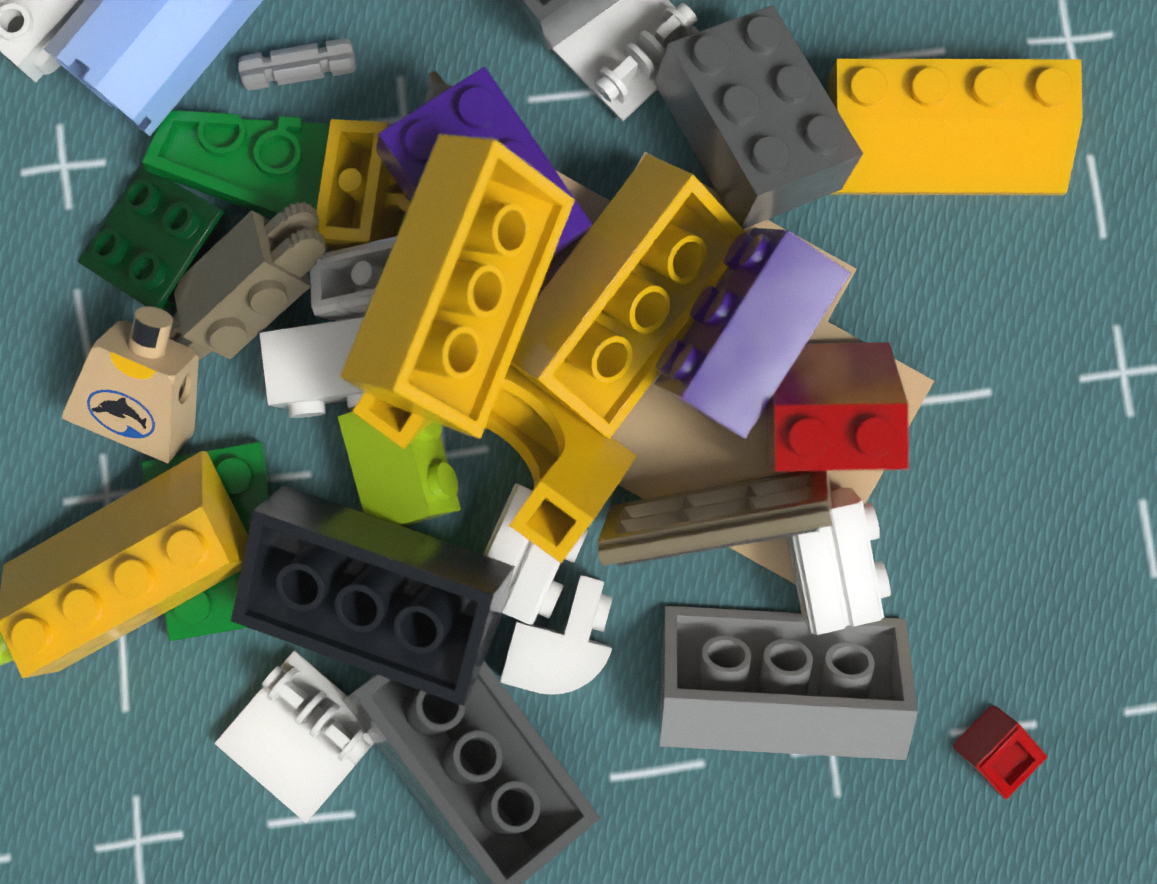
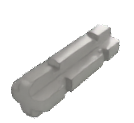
[238,38,356,90]

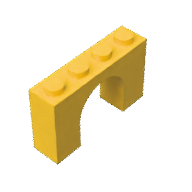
[352,364,637,563]

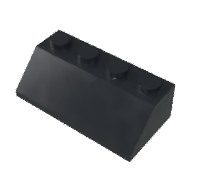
[231,485,515,706]

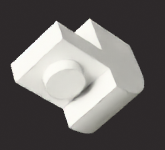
[500,575,613,694]

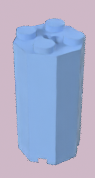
[44,0,263,136]

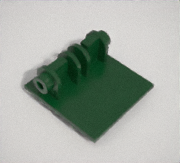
[78,164,227,311]

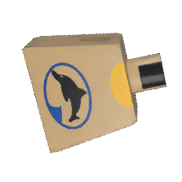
[62,307,199,463]

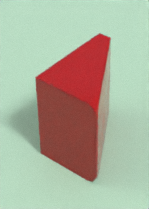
[953,705,1048,800]

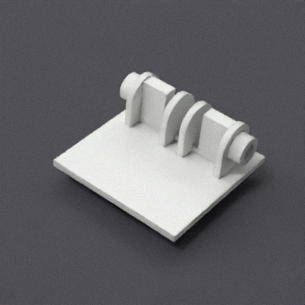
[552,0,699,122]
[215,650,374,823]

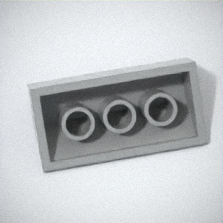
[660,606,918,760]

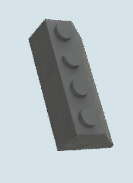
[343,661,601,884]

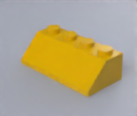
[827,59,1082,195]
[339,134,575,439]
[510,154,745,439]
[0,451,248,679]

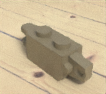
[169,202,327,360]

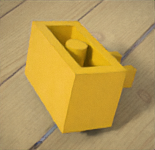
[314,119,411,251]

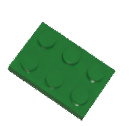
[141,442,273,641]

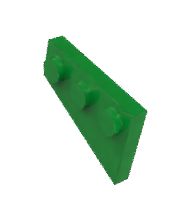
[142,110,339,218]

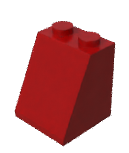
[766,342,909,471]

